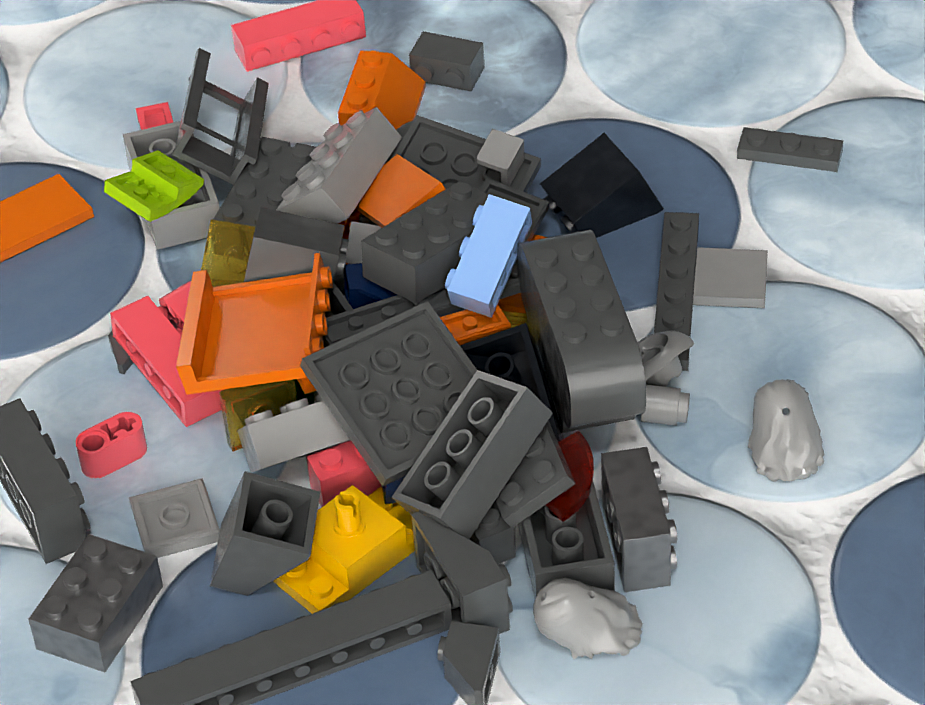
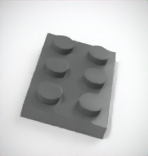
[496,420,576,528]

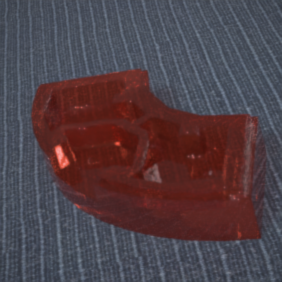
[546,431,594,522]

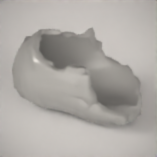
[748,379,824,481]
[533,578,643,659]

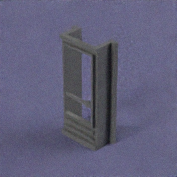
[172,48,269,185]

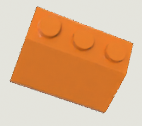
[338,50,426,130]

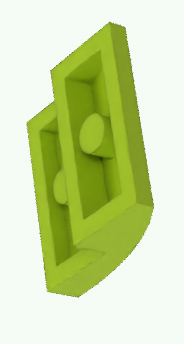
[104,150,204,222]

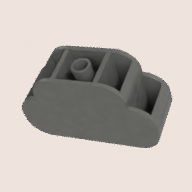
[517,230,646,433]

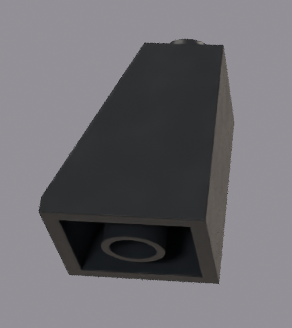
[540,133,664,238]

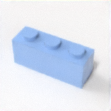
[445,194,532,318]

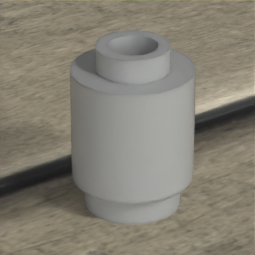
[641,385,690,426]

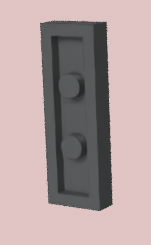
[737,127,844,172]

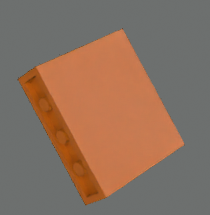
[176,253,333,395]

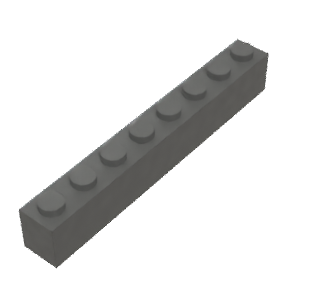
[130,570,452,705]

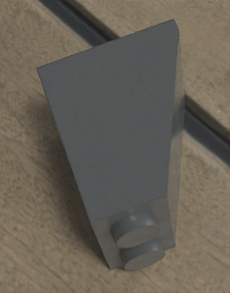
[244,207,349,282]
[210,471,320,596]

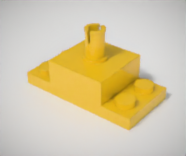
[273,485,415,614]

